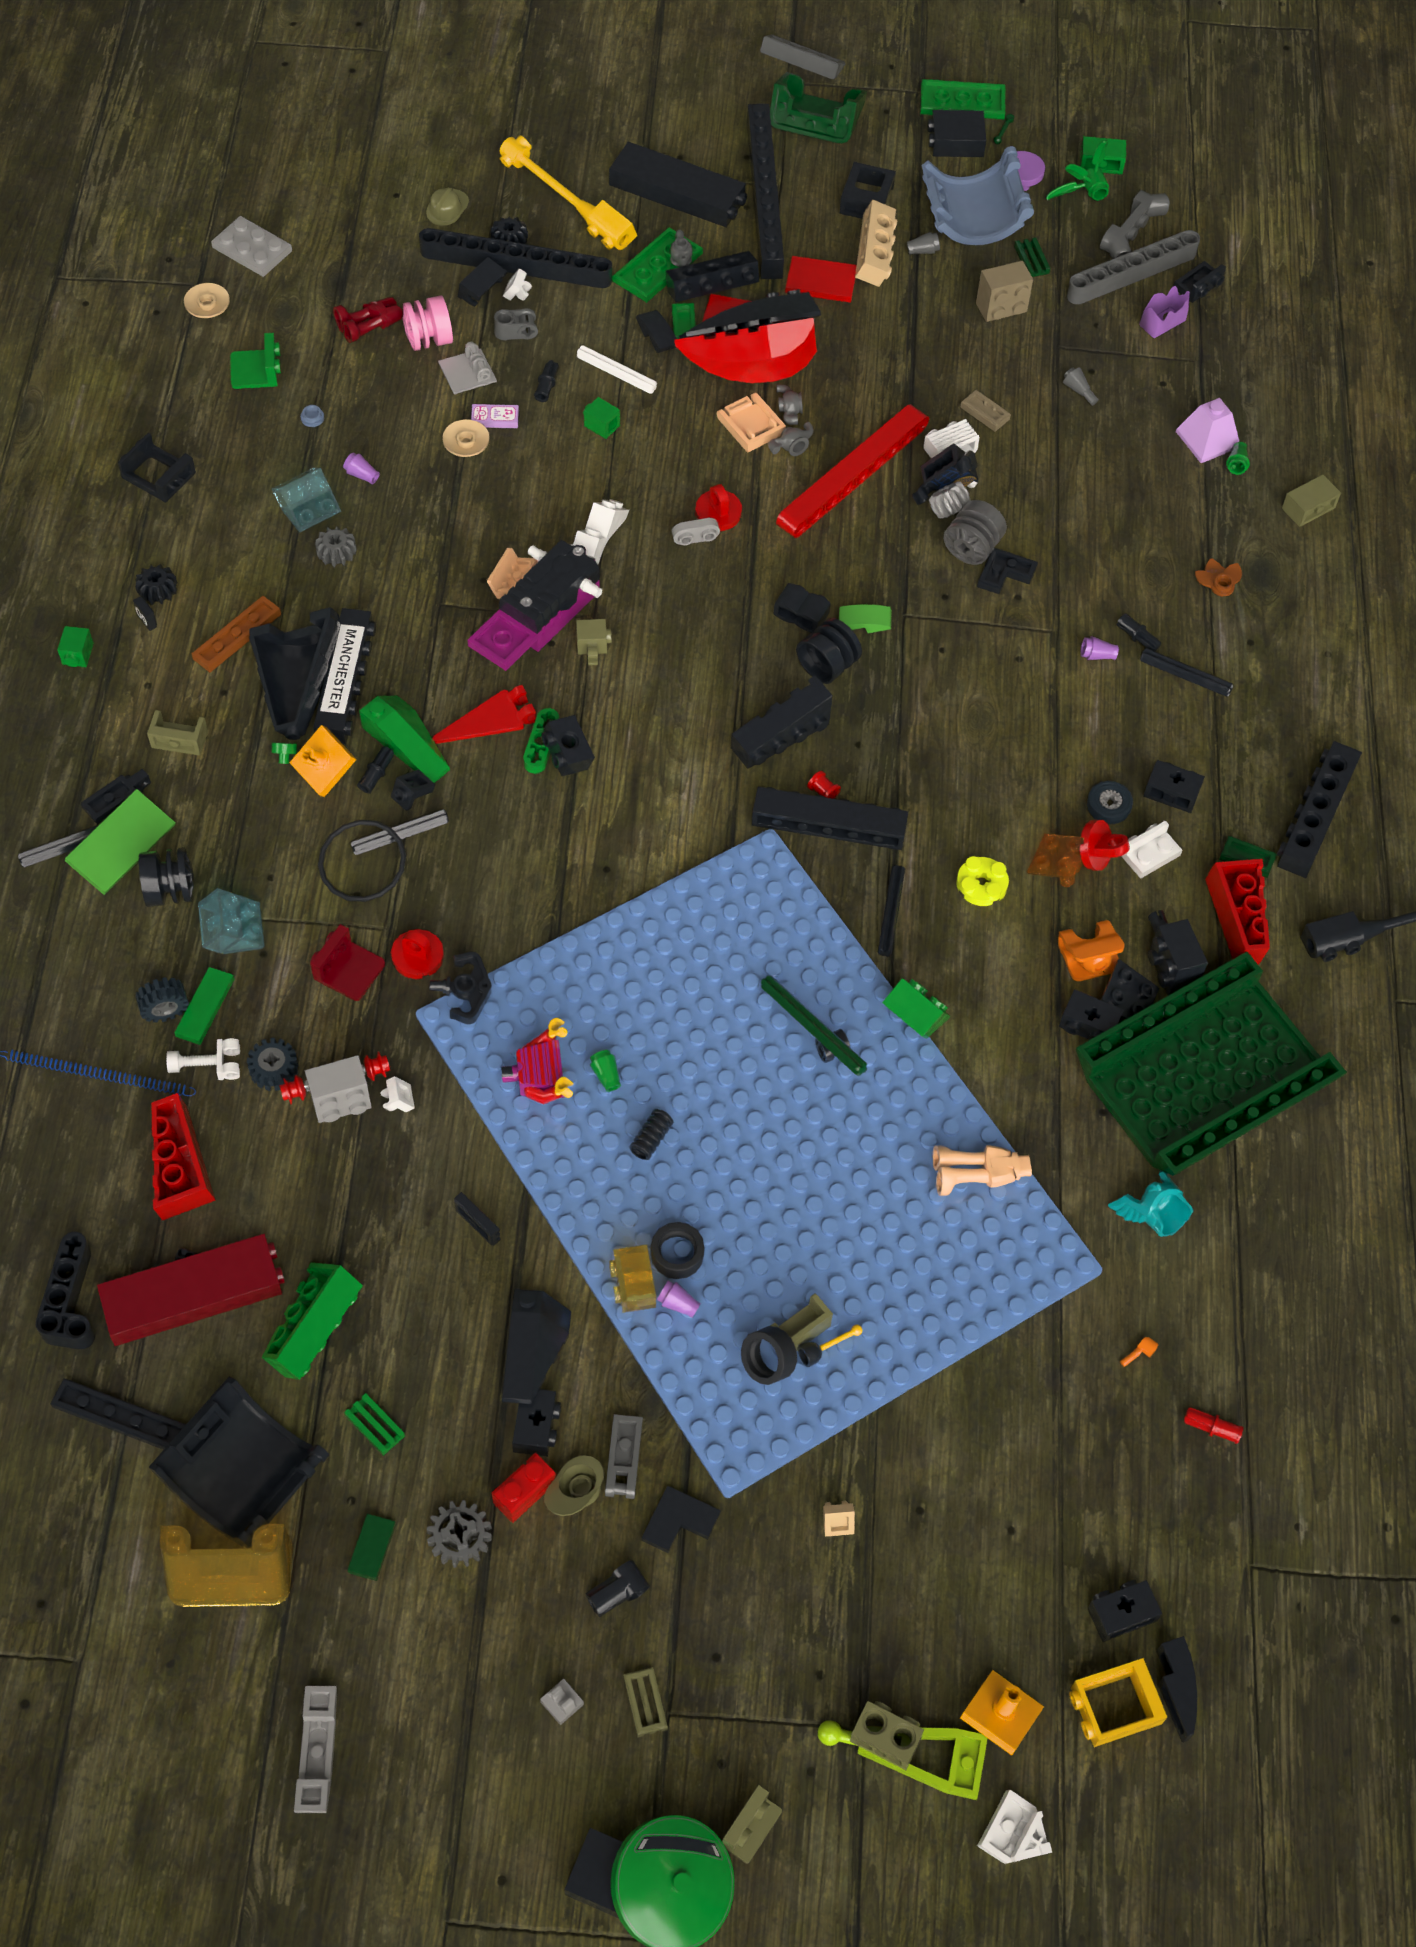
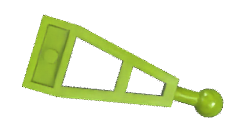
[818,1720,988,1800]

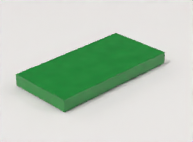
[920,79,1005,120]
[613,227,703,303]

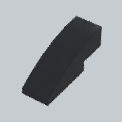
[1156,1636,1197,1743]

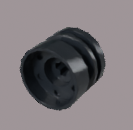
[796,618,862,684]
[139,847,194,907]

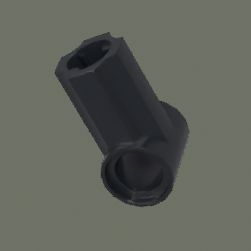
[585,1560,650,1617]

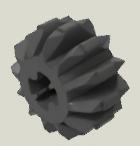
[315,526,357,568]

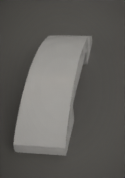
[294,1686,337,1813]

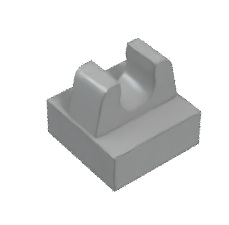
[540,1679,584,1725]

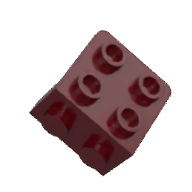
[310,924,385,1001]

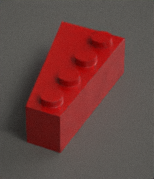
[1205,859,1270,964]
[151,1093,216,1220]

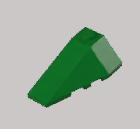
[359,696,450,783]

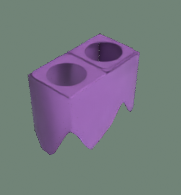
[1139,286,1189,338]

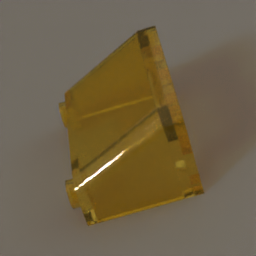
[160,1524,293,1607]

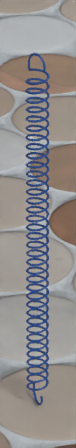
[0,1050,196,1096]

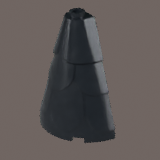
[249,607,340,740]

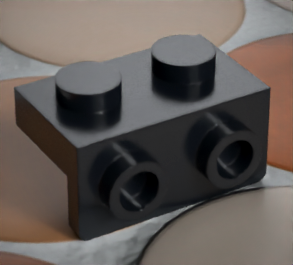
[1173,261,1226,303]

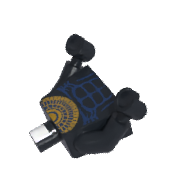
[911,443,978,505]

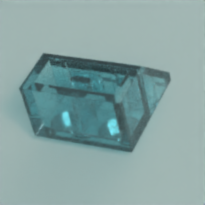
[272,468,341,532]
[198,888,265,954]

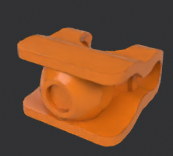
[1058,920,1124,981]

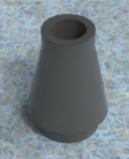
[907,231,940,255]

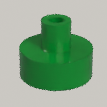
[271,742,297,764]

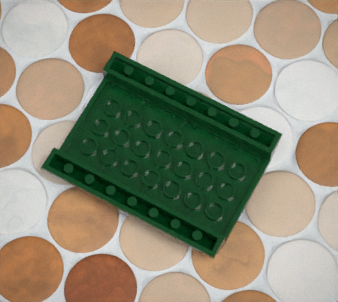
[1076,952,1347,1176]

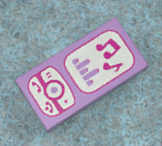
[471,404,519,428]

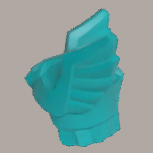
[1108,1170,1193,1237]

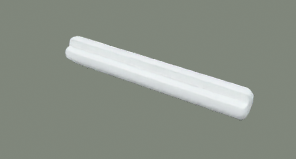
[577,345,657,394]

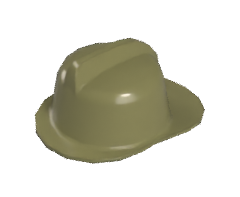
[426,187,469,226]
[544,1455,604,1516]

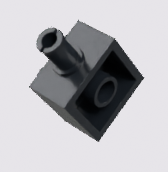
[1148,910,1208,996]

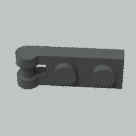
[605,1414,643,1499]

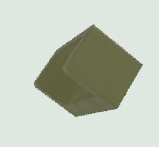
[1282,475,1341,527]
[147,710,208,755]
[770,1293,833,1351]

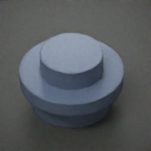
[301,405,324,427]

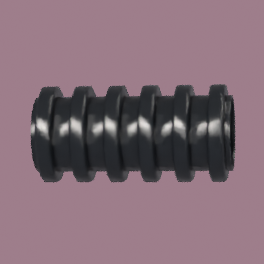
[629,1109,674,1160]

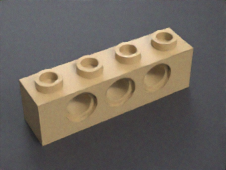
[855,200,897,287]

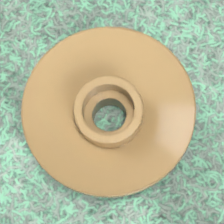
[184,283,230,318]
[443,420,489,457]

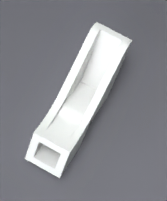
[573,499,629,564]

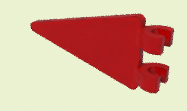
[433,685,536,744]

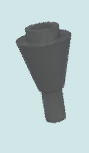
[1063,367,1099,406]

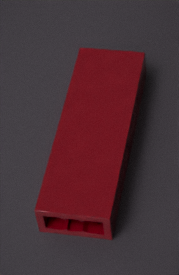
[97,1233,285,1346]

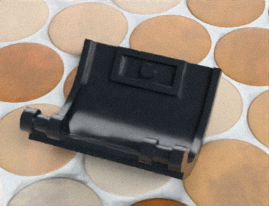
[149,1376,330,1549]

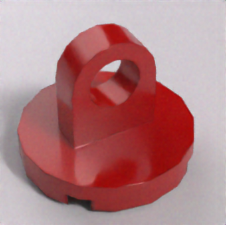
[695,484,742,531]
[1079,820,1130,871]
[391,929,444,979]

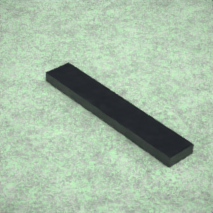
[50,1378,186,1450]

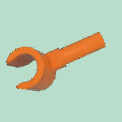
[1120,1337,1158,1367]

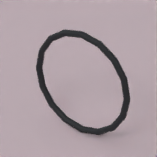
[318,820,406,902]

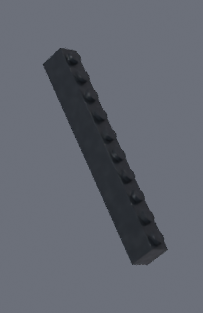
[747,104,784,279]

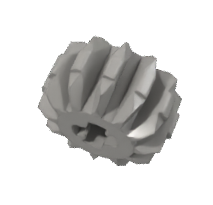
[929,482,971,518]

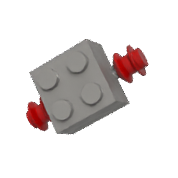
[279,1051,390,1123]

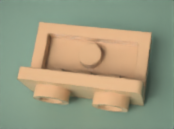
[487,548,538,599]

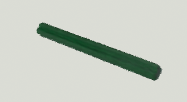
[761,975,867,1076]

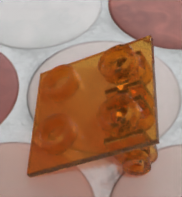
[1027,834,1084,887]

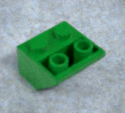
[882,978,950,1039]

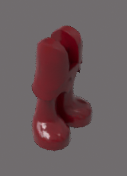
[333,297,404,343]

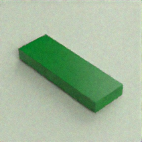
[174,967,235,1045]

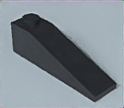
[502,1289,571,1404]

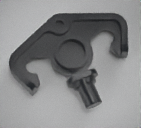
[430,952,492,1024]

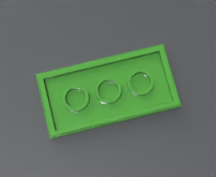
[65,789,176,895]

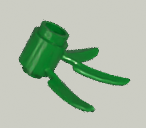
[1046,140,1109,201]

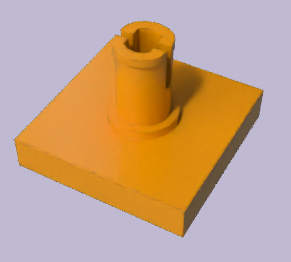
[289,725,357,797]
[960,1670,1044,1755]

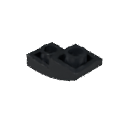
[636,310,677,353]

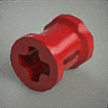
[807,771,841,799]

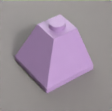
[1176,398,1239,463]

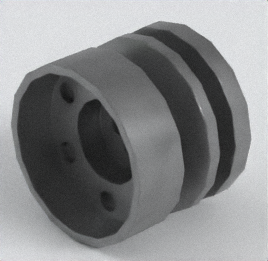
[943,500,1007,565]

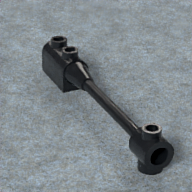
[1300,911,1416,962]

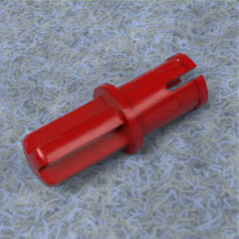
[1184,1408,1244,1444]

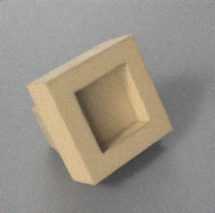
[823,1501,855,1537]

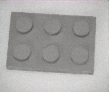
[211,216,292,277]

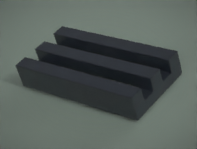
[454,1192,501,1246]

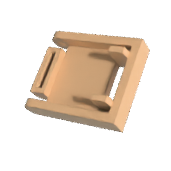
[717,392,786,453]

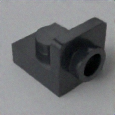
[391,769,435,811]

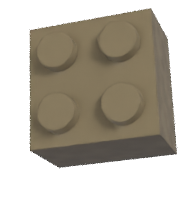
[976,261,1033,322]

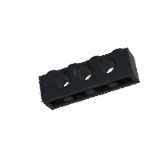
[665,251,760,302]

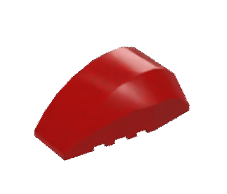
[674,318,817,383]

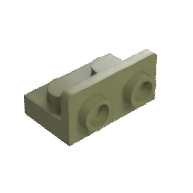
[722,1785,782,1864]

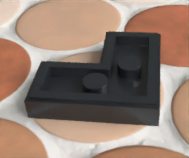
[977,548,1038,594]
[642,1486,721,1553]

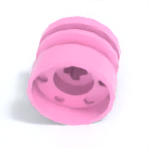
[403,295,453,351]

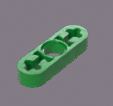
[523,708,559,774]

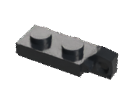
[81,769,151,825]

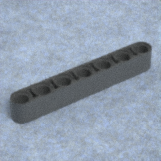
[1067,230,1200,304]

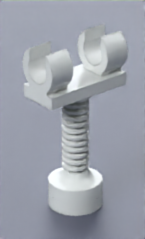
[167,1038,240,1080]

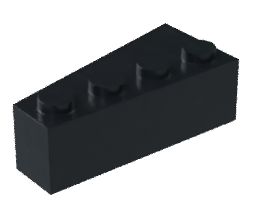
[731,675,833,769]

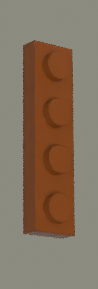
[192,596,281,673]

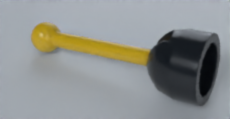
[798,1324,863,1367]

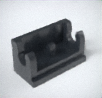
[457,257,507,307]

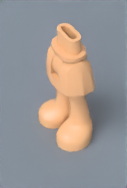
[933,1145,1032,1196]

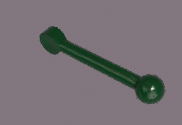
[993,114,1014,145]

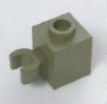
[576,619,612,665]

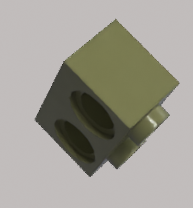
[850,1701,924,1771]

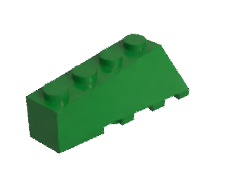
[262,1263,363,1380]

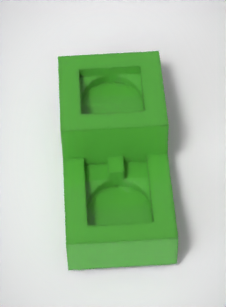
[839,604,891,633]

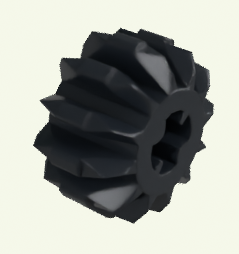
[490,216,528,244]
[135,564,178,605]

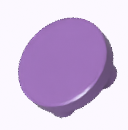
[1017,151,1045,191]

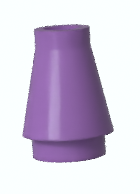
[343,453,380,484]
[1081,636,1119,660]
[657,1280,701,1318]

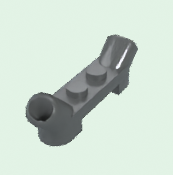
[1100,190,1170,259]

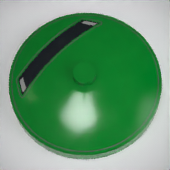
[611,1815,734,1947]

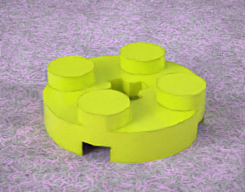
[956,856,1009,906]

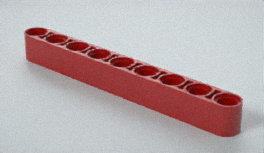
[776,404,929,538]

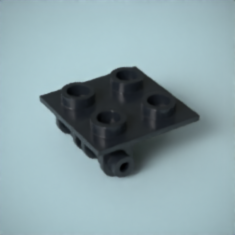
[1101,959,1159,1020]

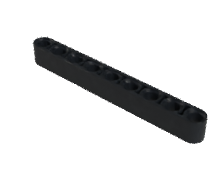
[419,228,612,288]

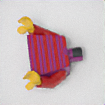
[501,1018,573,1104]

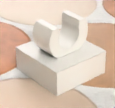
[503,269,532,301]
[381,1076,415,1112]

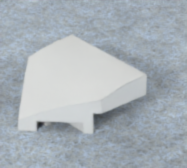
[977,1790,1052,1864]

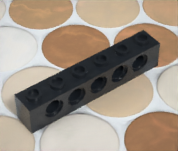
[1277,741,1362,878]

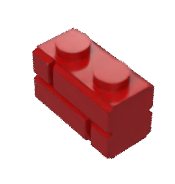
[492,1453,556,1523]

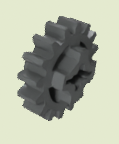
[427,1500,492,1568]

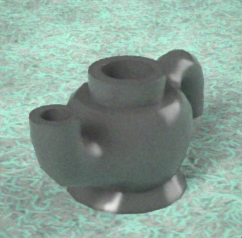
[670,229,692,267]
[776,384,803,425]
[768,422,814,456]

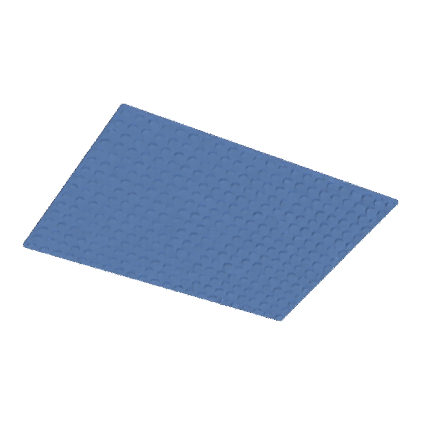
[416,829,1102,1498]

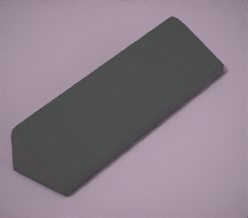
[760,34,845,79]

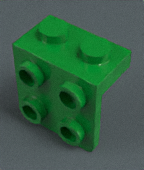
[230,333,281,389]

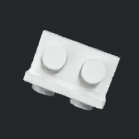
[1122,821,1182,878]

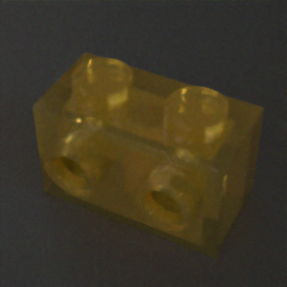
[609,1245,656,1313]

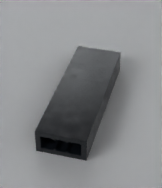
[609,141,747,228]

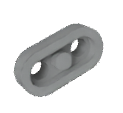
[672,518,720,545]

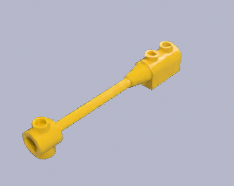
[500,135,637,250]

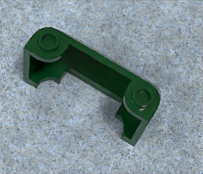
[770,72,867,143]

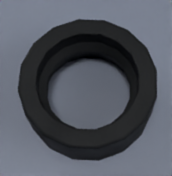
[651,1222,705,1279]
[741,1326,797,1385]

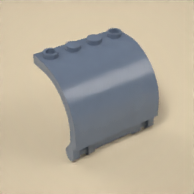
[921,146,1034,245]

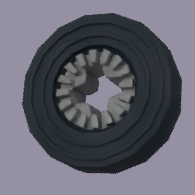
[1087,781,1133,824]

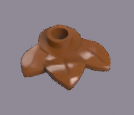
[1195,558,1242,596]

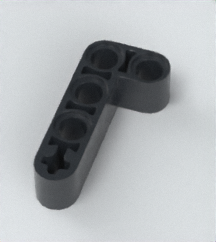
[35,1232,95,1349]

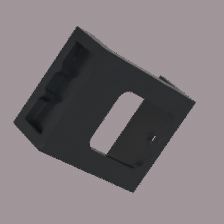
[839,162,896,219]
[118,433,196,503]

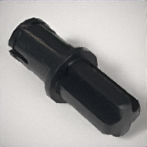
[534,360,559,402]
[1117,613,1161,651]
[357,746,394,794]

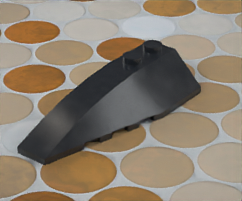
[679,289,821,339]

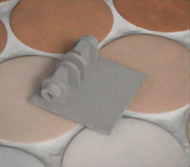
[438,342,497,394]

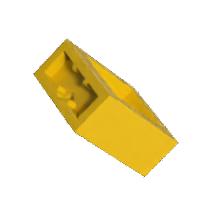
[1069,1658,1167,1747]

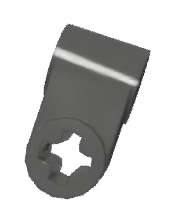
[494,308,538,341]

